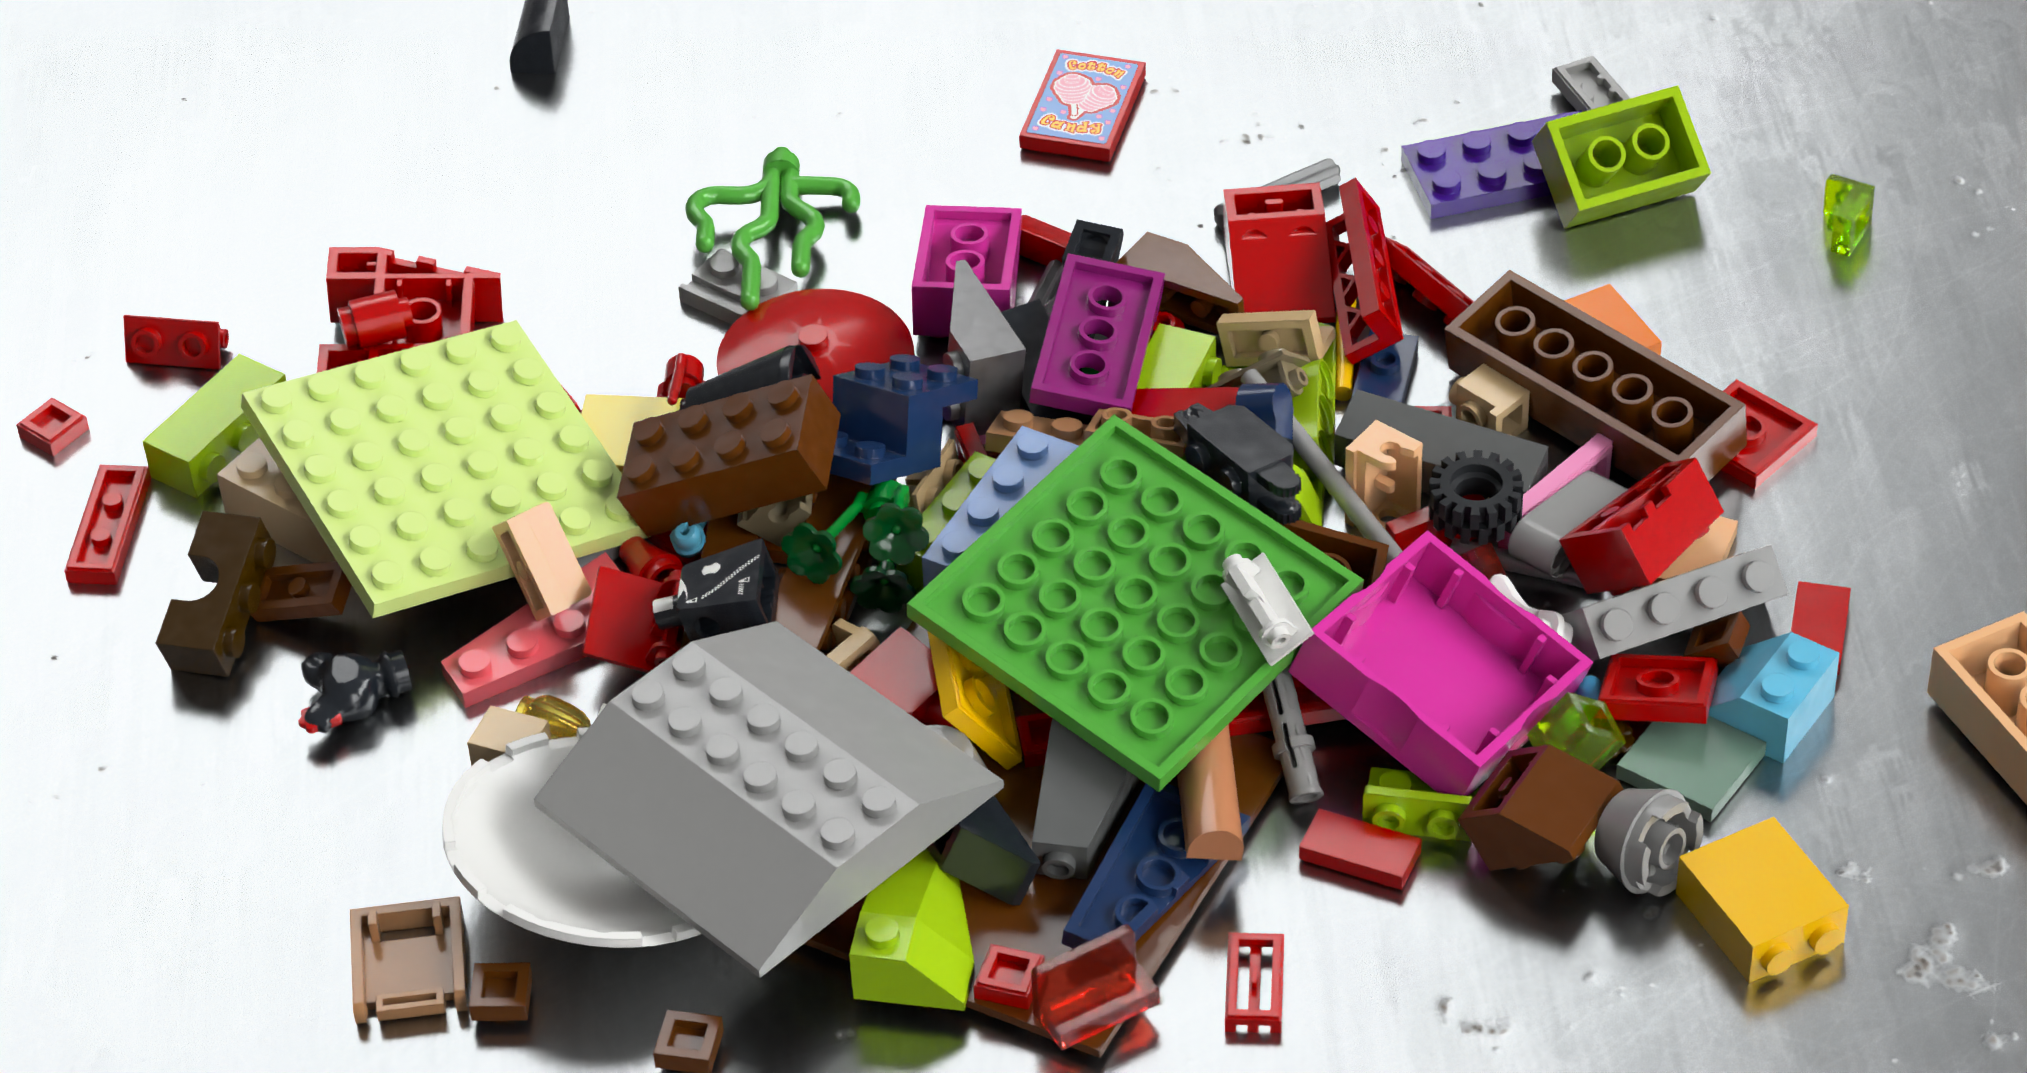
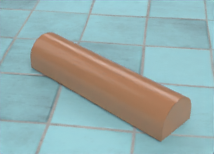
[1177,724,1244,861]

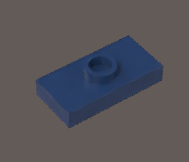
[1352,330,1419,403]

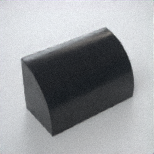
[509,0,570,74]

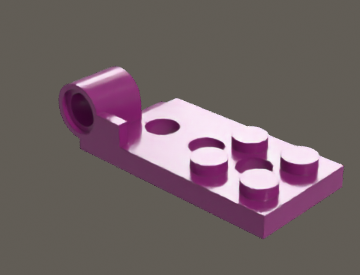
[1029,253,1166,416]

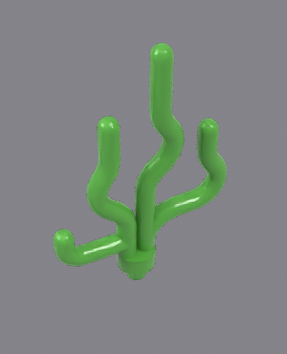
[685,147,861,311]

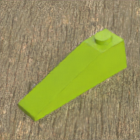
[849,848,975,1011]

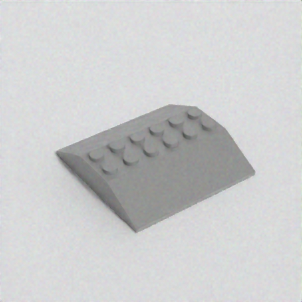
[534,621,1004,978]

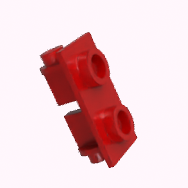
[123,315,229,370]

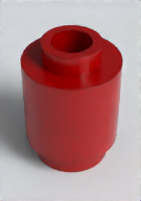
[337,290,414,349]

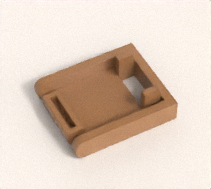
[349,896,469,1024]

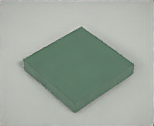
[1616,716,1766,822]

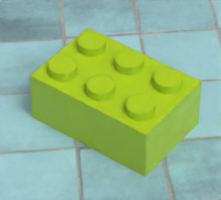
[1532,85,1711,229]

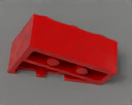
[1559,457,1724,596]

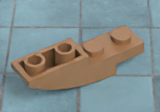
[985,407,1187,458]

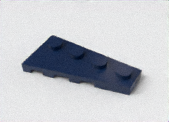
[1061,784,1251,965]

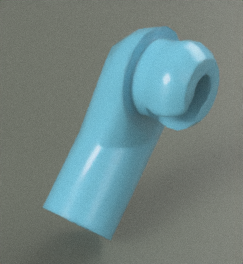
[669,521,708,558]

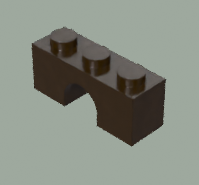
[155,511,276,677]

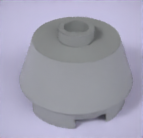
[1594,788,1703,897]

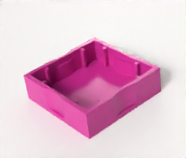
[1288,530,1593,796]

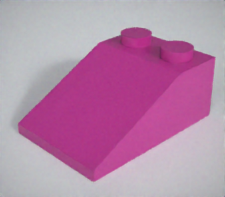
[911,205,1022,338]

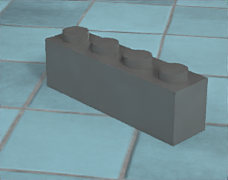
[1334,389,1549,500]

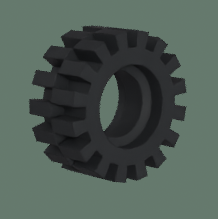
[1429,450,1524,545]

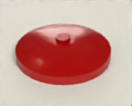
[716,288,915,402]

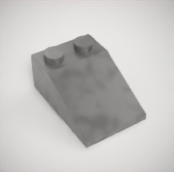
[943,260,1026,436]

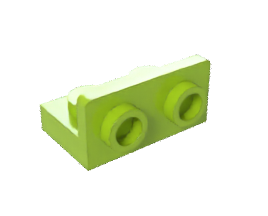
[1362,767,1479,842]

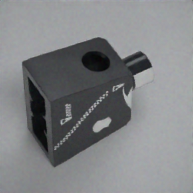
[653,538,780,642]

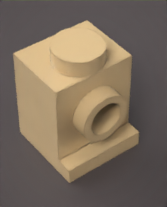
[1449,363,1530,437]

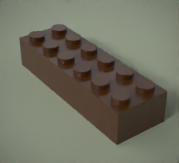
[1444,270,1747,481]

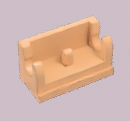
[1345,420,1423,528]

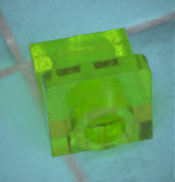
[1823,174,1875,257]

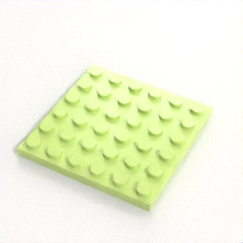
[241,320,651,618]

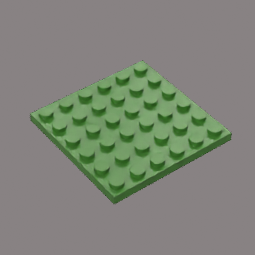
[907,415,1364,792]

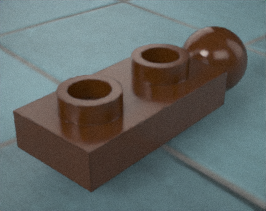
[251,561,352,622]

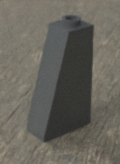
[1032,718,1140,880]

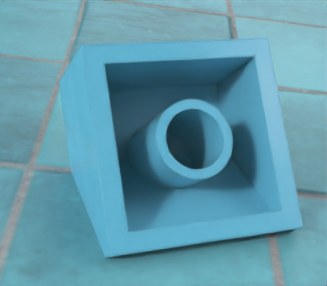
[1708,632,1840,763]

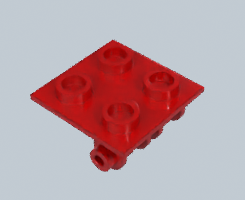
[582,566,684,673]

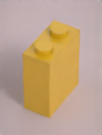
[1676,817,1849,983]

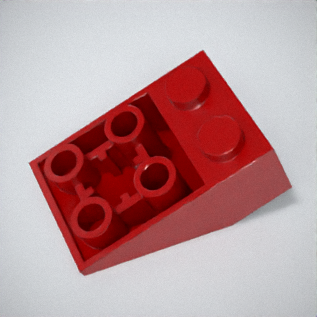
[1223,182,1336,323]

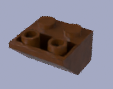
[1458,744,1624,871]

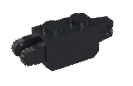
[1173,403,1301,525]

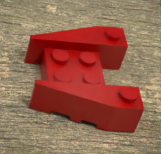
[316,247,503,373]

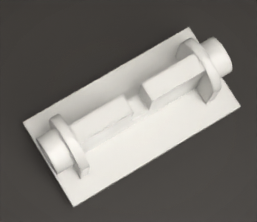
[1221,552,1315,666]

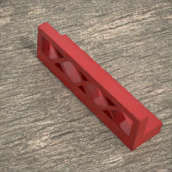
[1326,177,1404,365]

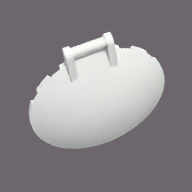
[442,703,701,948]

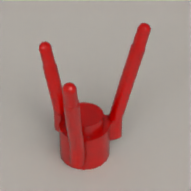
[656,353,705,406]

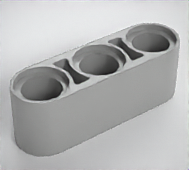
[1508,470,1628,578]

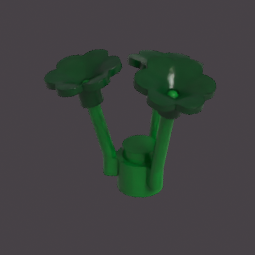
[781,480,929,613]

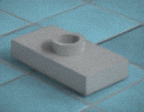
[1552,55,1630,112]

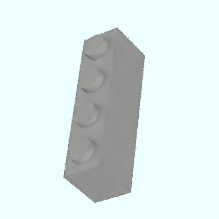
[1562,544,1788,661]

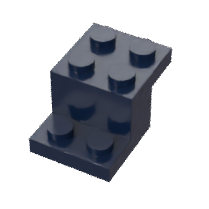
[830,354,978,485]

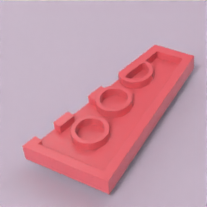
[441,552,620,708]

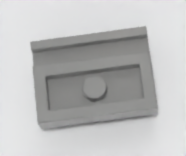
[678,248,798,325]

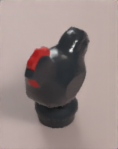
[298,650,412,734]

